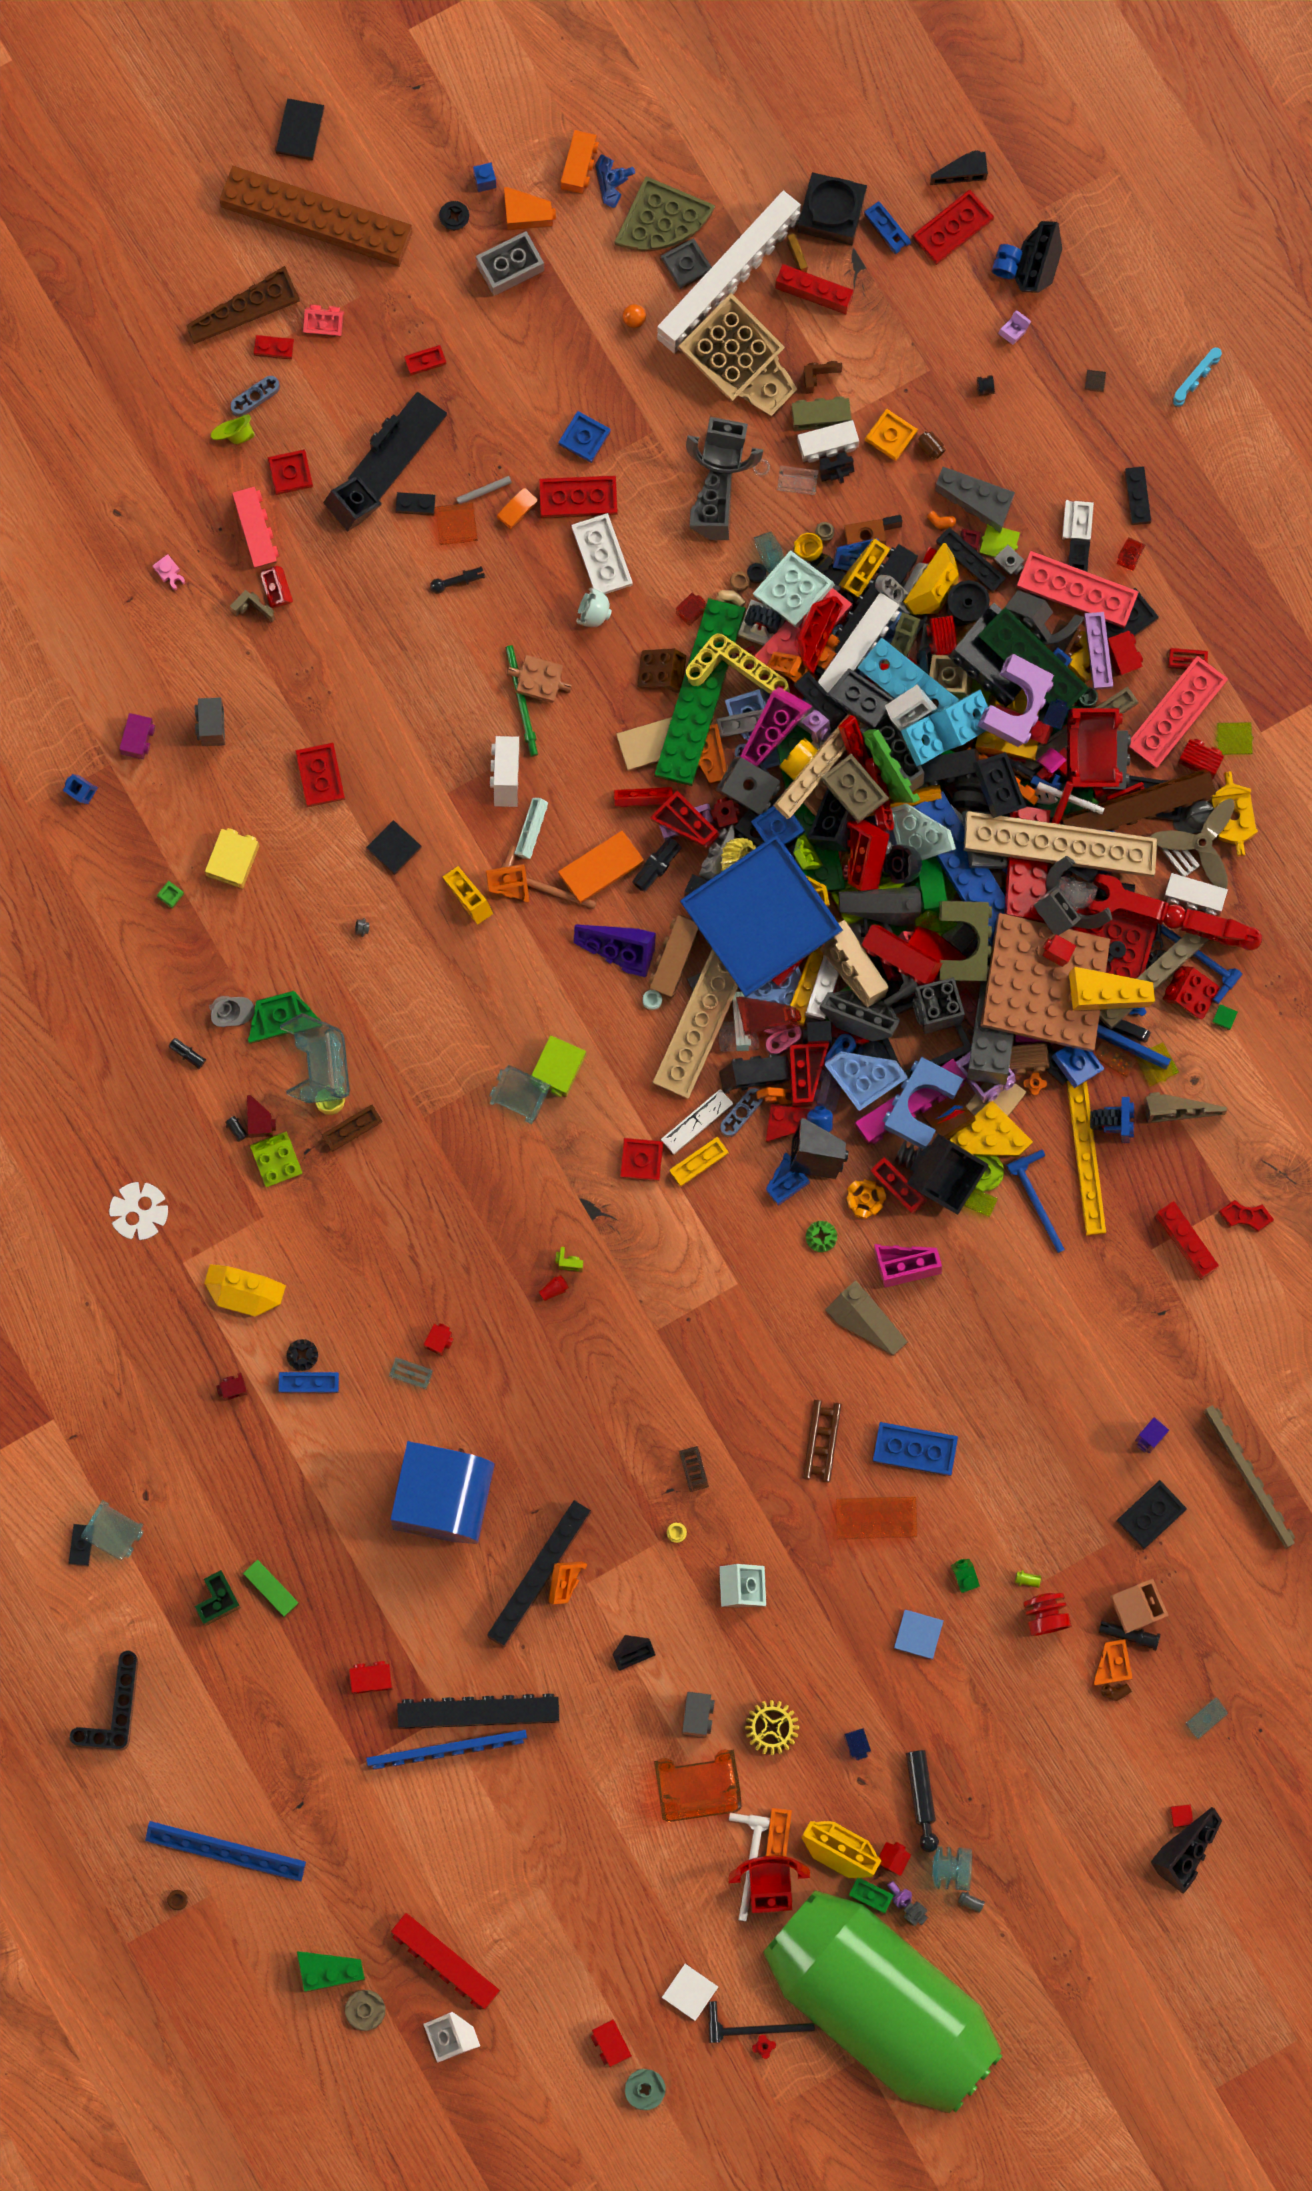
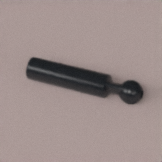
[906,1750,939,1852]

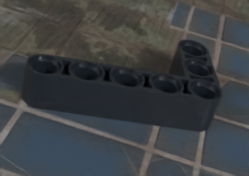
[70,1650,138,1751]

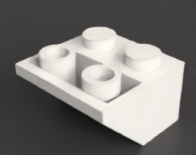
[885,685,937,731]

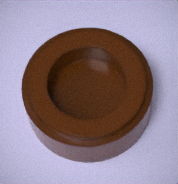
[167,1890,188,1910]

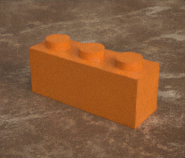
[561,130,599,194]

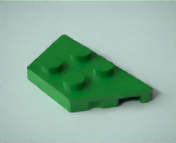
[248,991,322,1044]

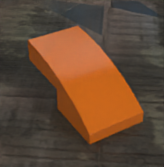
[497,488,538,529]

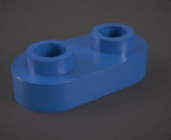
[825,1034,857,1062]

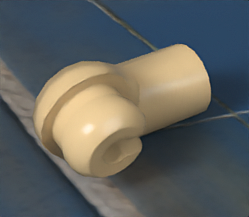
[716,590,746,607]

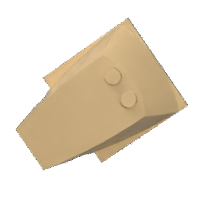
[678,293,797,416]

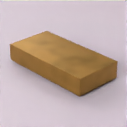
[787,233,808,273]

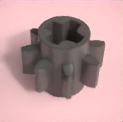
[904,1901,928,1926]

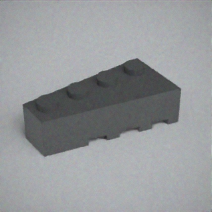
[935,467,1015,533]

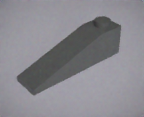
[690,470,732,540]

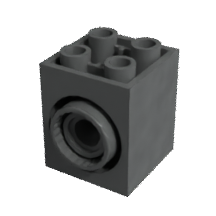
[715,757,780,815]
[913,977,965,1034]

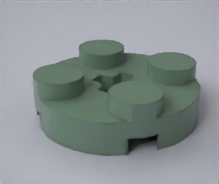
[625,2069,666,2110]

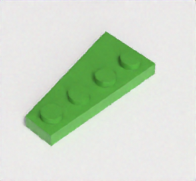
[863,730,920,803]

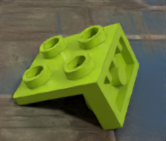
[250,1131,302,1187]

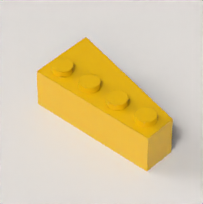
[1069,967,1155,1011]

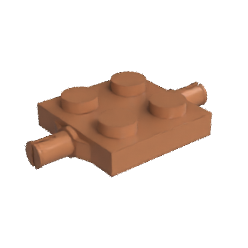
[507,655,572,703]

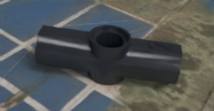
[632,837,682,893]

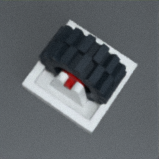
[738,600,785,646]

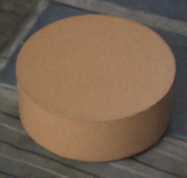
[730,571,749,592]

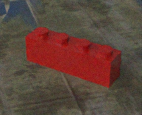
[775,264,854,315]
[861,925,943,985]
[1155,1201,1219,1280]

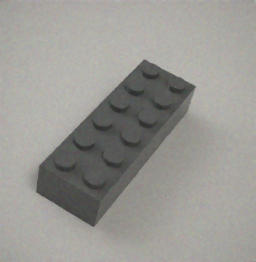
[967,977,1014,1085]

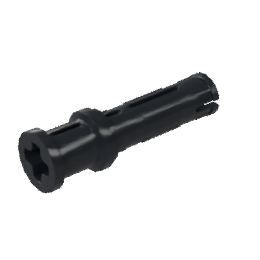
[1098,1621,1161,1651]

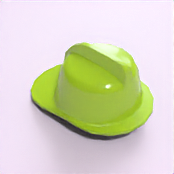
[211,414,255,444]

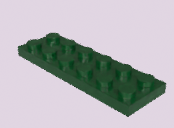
[978,607,1089,716]

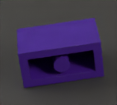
[1135,1417,1169,1453]

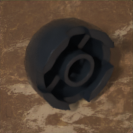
[884,844,922,884]

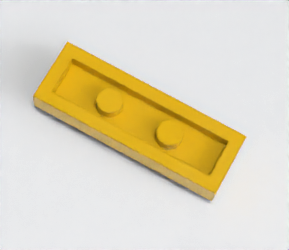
[669,1137,729,1187]

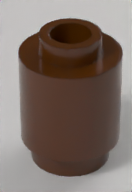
[918,431,946,460]

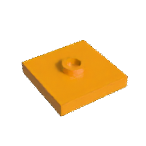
[865,409,918,461]

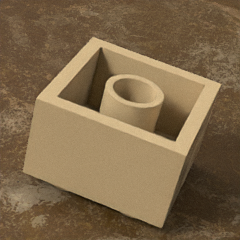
[929,655,973,700]

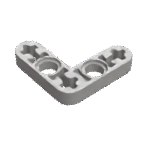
[875,563,929,614]

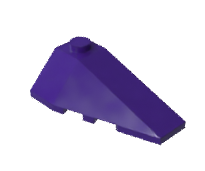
[574,924,656,977]

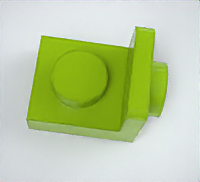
[555,1247,583,1272]

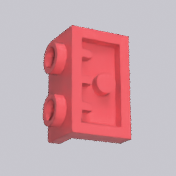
[303,304,344,336]

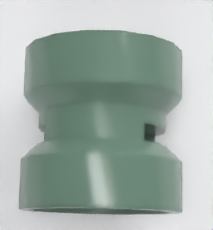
[1077,687,1098,707]

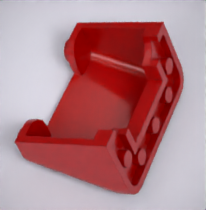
[1067,708,1123,788]

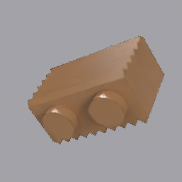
[1009,1042,1050,1075]

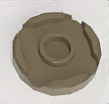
[345,1990,386,2031]

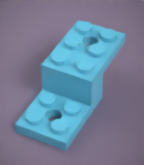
[858,638,959,711]
[901,690,988,766]

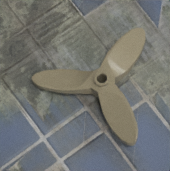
[1150,799,1234,889]

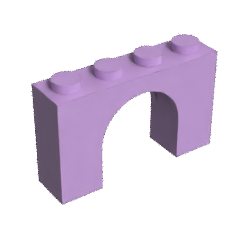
[977,654,1054,747]

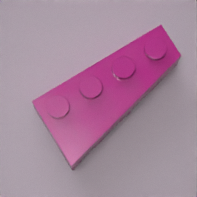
[740,687,812,767]

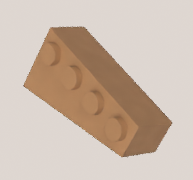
[648,915,699,997]

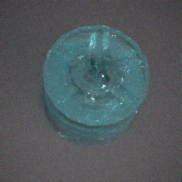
[932,1846,972,1891]

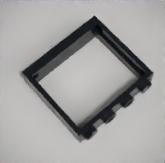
[880,996,971,1085]

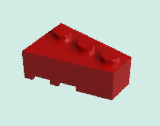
[789,1043,829,1107]

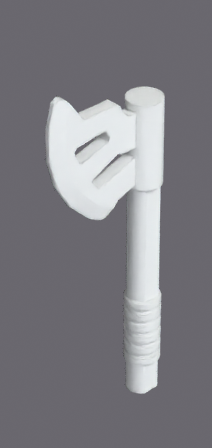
[1035,782,1105,814]

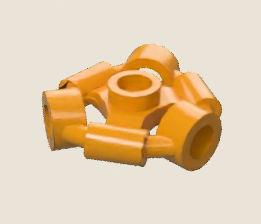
[846,1179,886,1219]

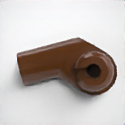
[1101,1684,1132,1701]

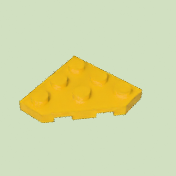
[950,1101,1033,1157]

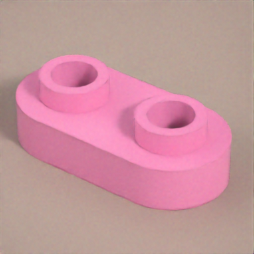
[766,1023,802,1054]

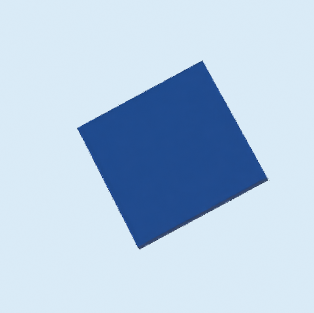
[680,834,843,997]

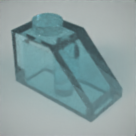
[753,532,784,573]

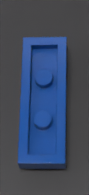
[279,1372,339,1393]

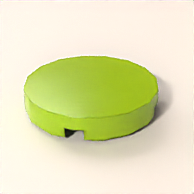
[974,1155,1004,1192]

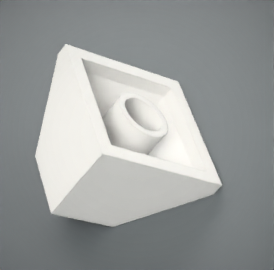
[424,2012,480,2063]

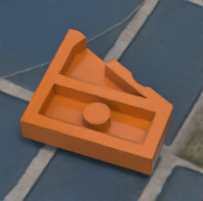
[485,864,530,902]
[548,1561,587,1604]
[1094,1639,1133,1686]

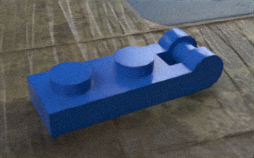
[864,201,911,254]

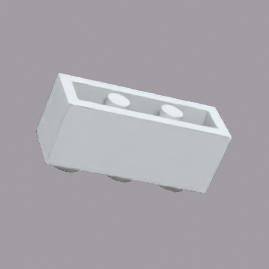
[797,420,859,462]
[1164,873,1228,916]

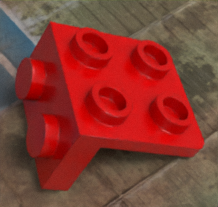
[1162,966,1219,1019]

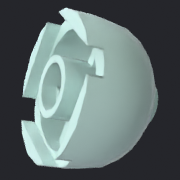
[577,588,612,627]

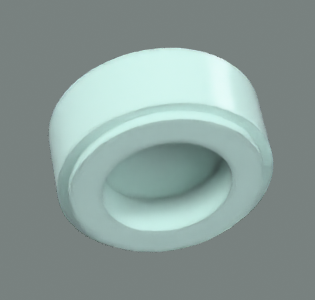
[643,990,662,1010]

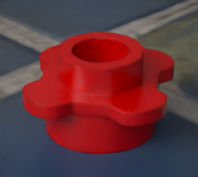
[752,2035,776,2059]

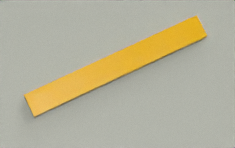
[1067,1081,1106,1236]

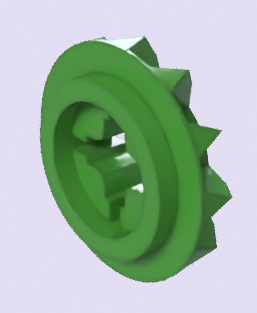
[806,1221,837,1252]

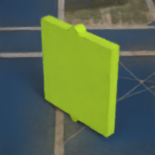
[979,524,1020,558]

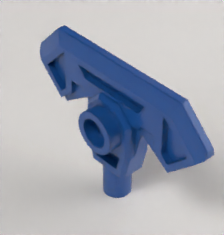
[595,154,635,208]

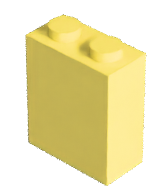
[205,828,259,889]

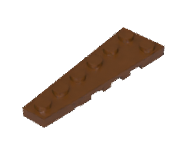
[186,266,300,344]

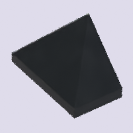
[612,1635,656,1671]

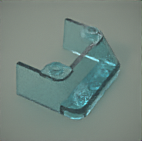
[280,1013,350,1103]

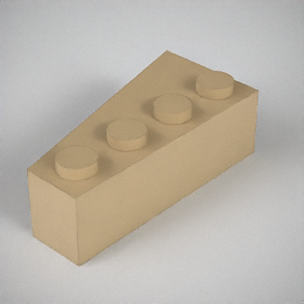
[820,920,888,1008]

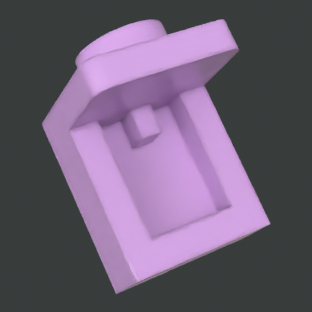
[998,310,1031,345]
[803,709,831,744]

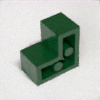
[195,1570,241,1626]

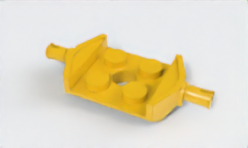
[1211,771,1258,857]

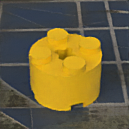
[779,738,818,780]

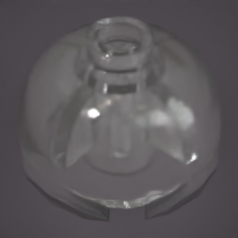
[1058,877,1097,911]

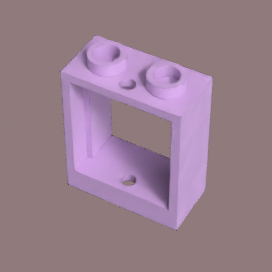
[956,1051,1016,1104]

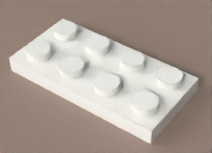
[571,513,633,594]

